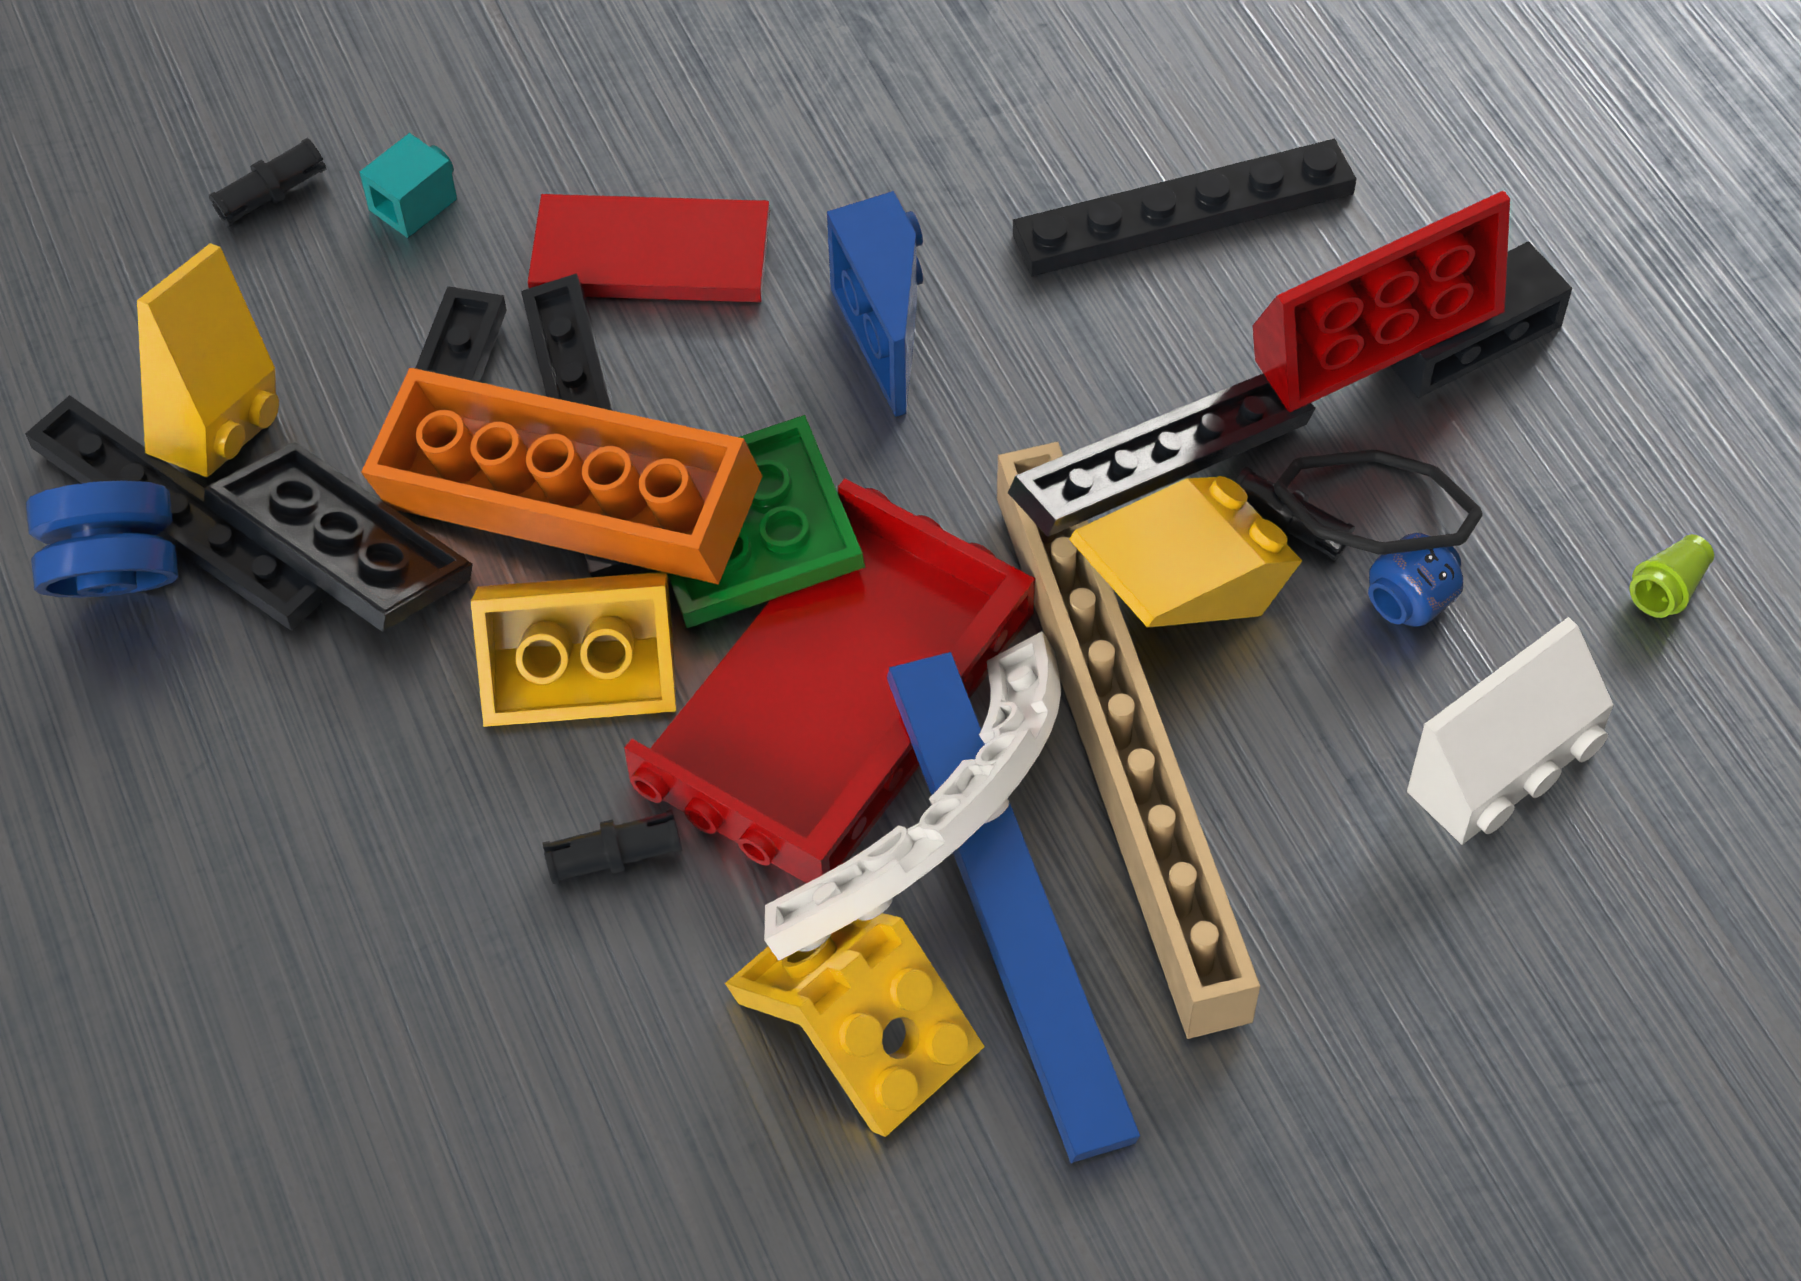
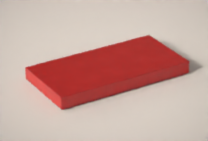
[528,194,770,302]

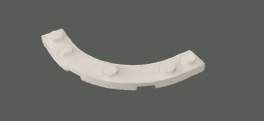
[764,631,1061,961]

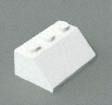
[1407,617,1614,845]

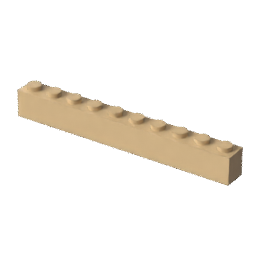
[997,442,1260,1039]

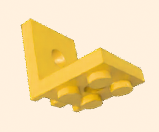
[725,913,985,1137]

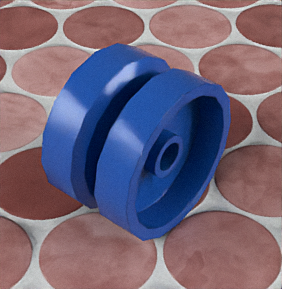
[26,481,178,598]

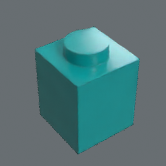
[359,132,457,238]

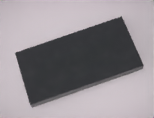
[203,442,473,632]

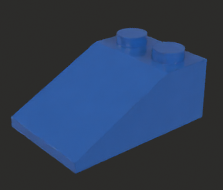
[827,191,923,417]

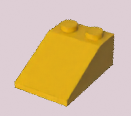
[137,243,279,478]
[1069,476,1302,628]

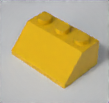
[471,572,676,727]

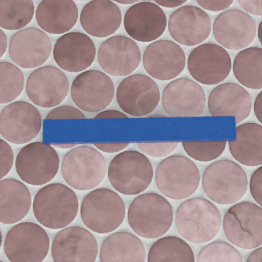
[887,652,1140,1163]

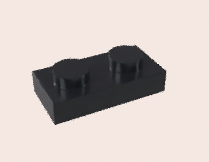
[415,286,507,382]

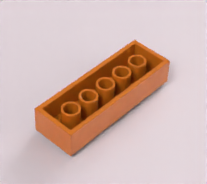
[361,368,763,585]

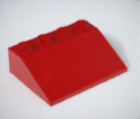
[1252,190,1510,413]

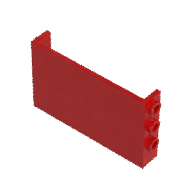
[624,478,1035,883]

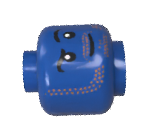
[1368,533,1463,627]

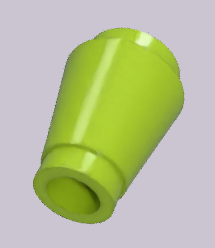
[1629,534,1714,618]

